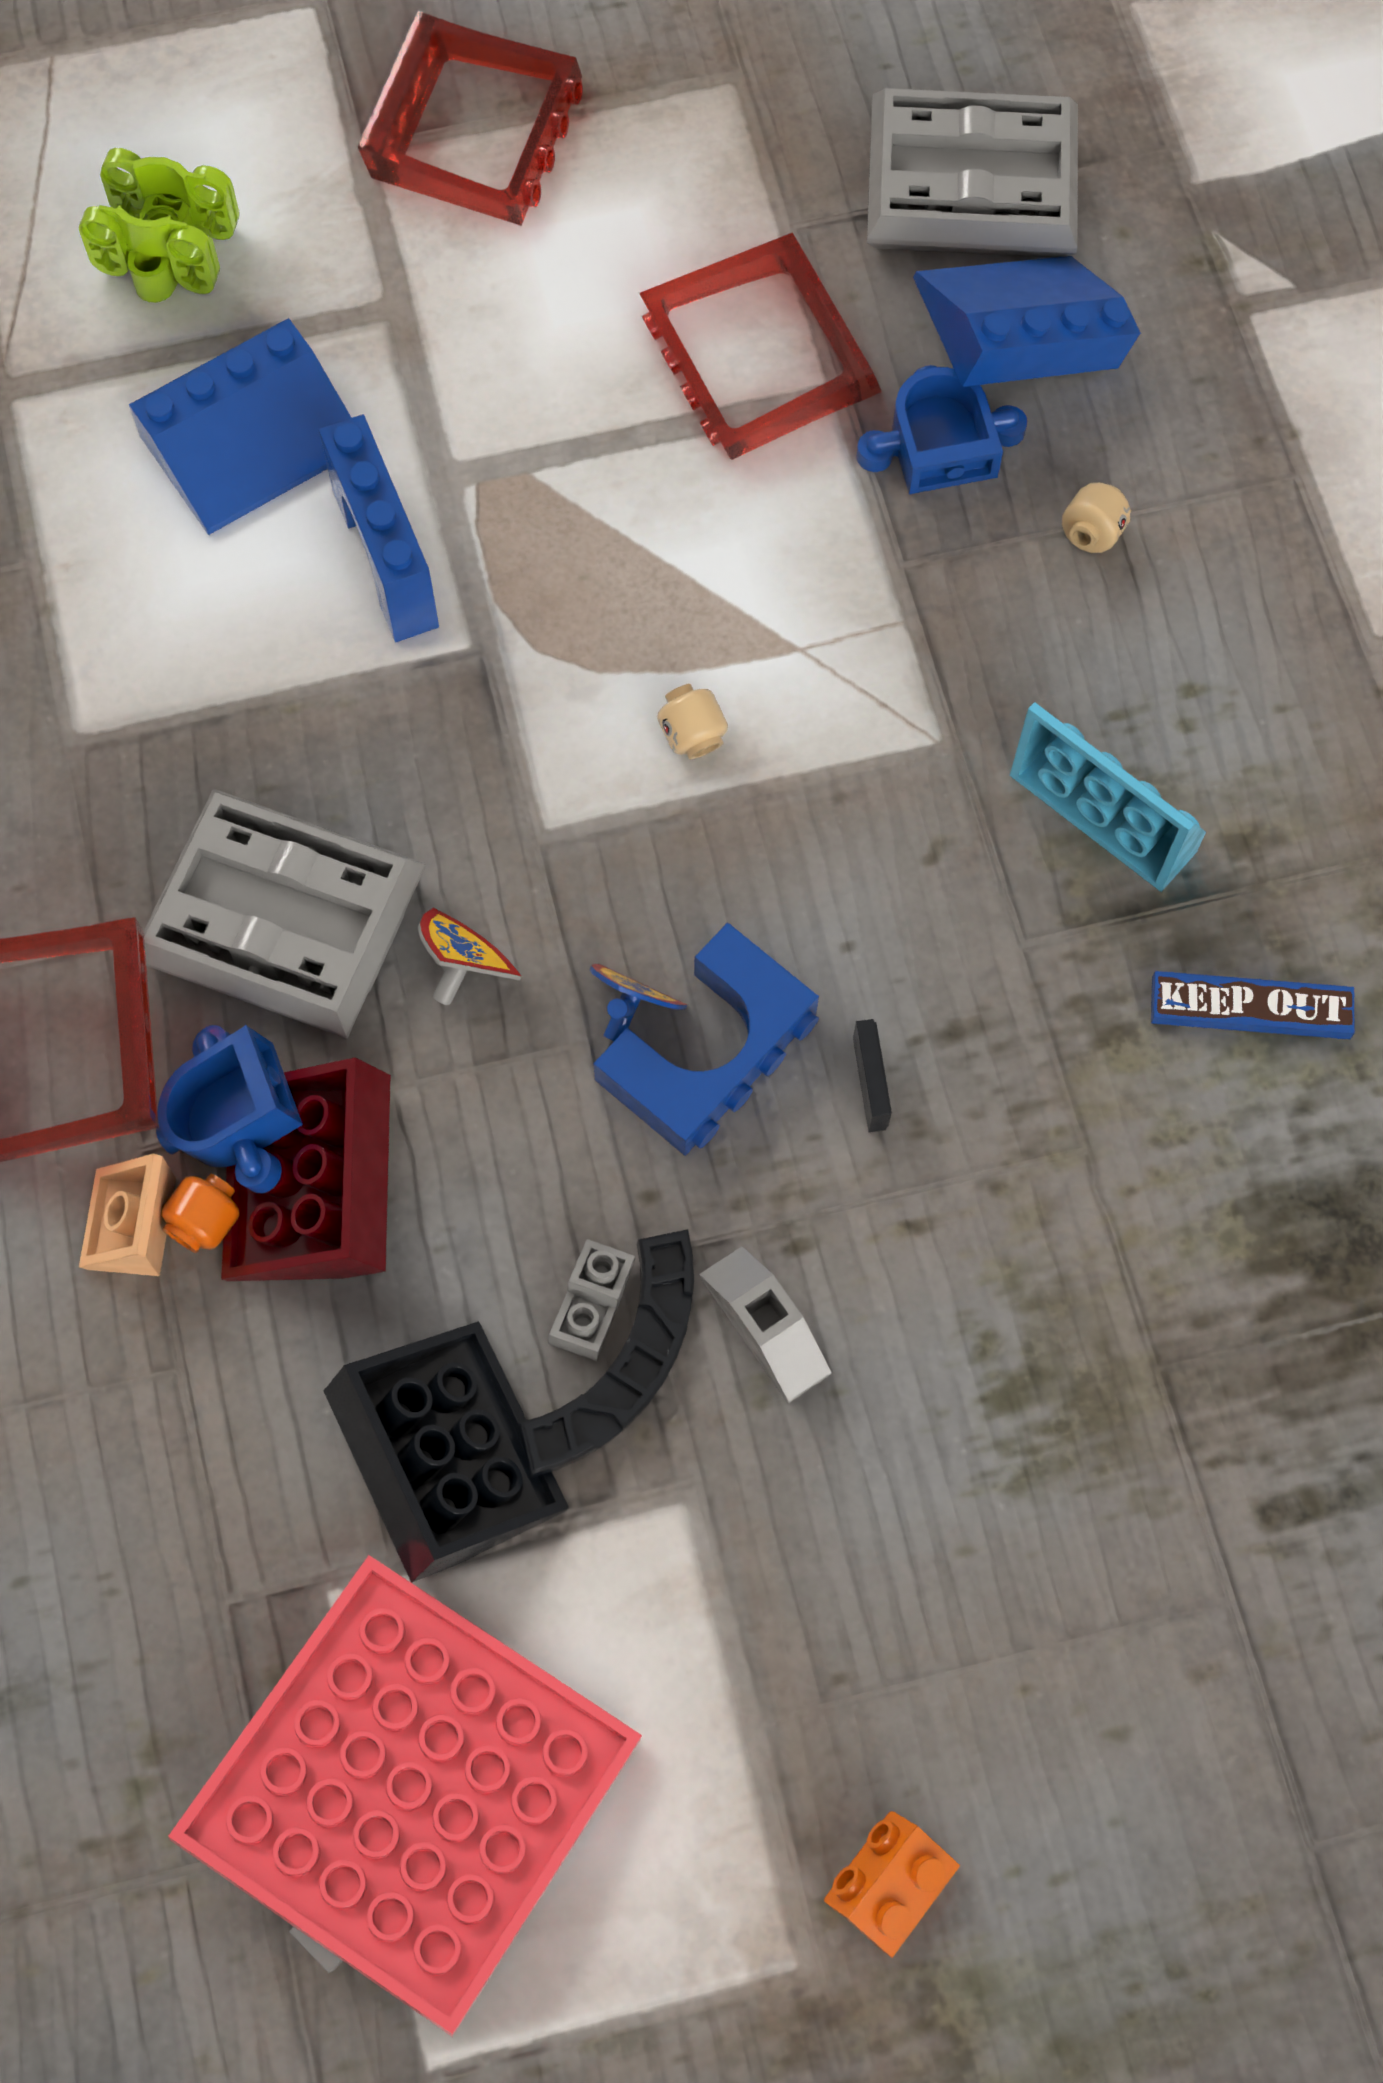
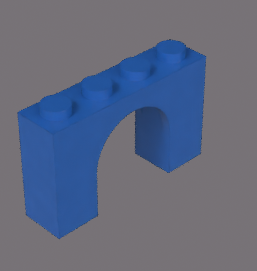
[319,414,439,643]
[593,922,819,1156]

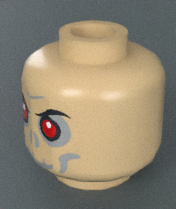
[1062,483,1131,553]
[657,684,728,760]

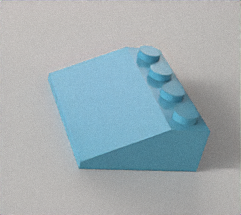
[1009,702,1206,892]

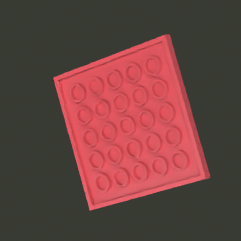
[168,1555,642,2037]

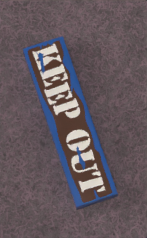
[1151,971,1355,1039]

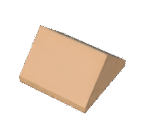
[79,1153,176,1276]

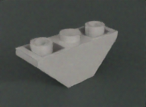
[699,1246,832,1404]

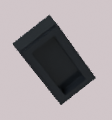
[853,1019,892,1133]

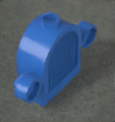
[856,365,1027,495]
[156,1025,303,1193]

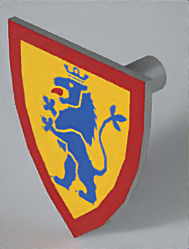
[418,908,522,1005]

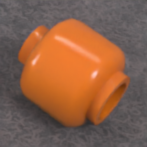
[161,1173,239,1253]

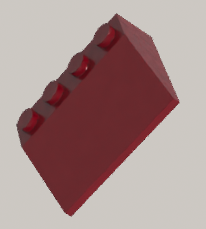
[221,1057,391,1281]

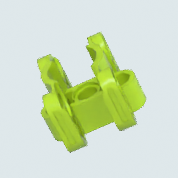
[79,148,240,303]

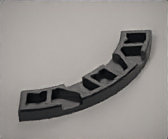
[519,1229,694,1478]

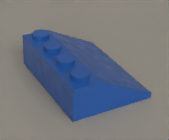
[913,256,1141,387]
[129,318,352,535]

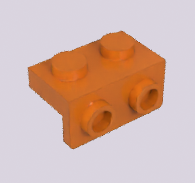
[824,1811,960,1958]

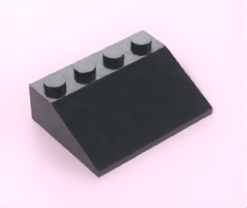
[323,1321,569,1583]

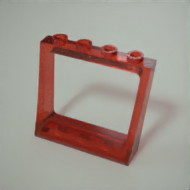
[358,12,583,226]
[639,232,882,460]
[0,917,159,1162]

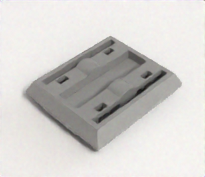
[867,88,1078,257]
[130,789,426,1039]

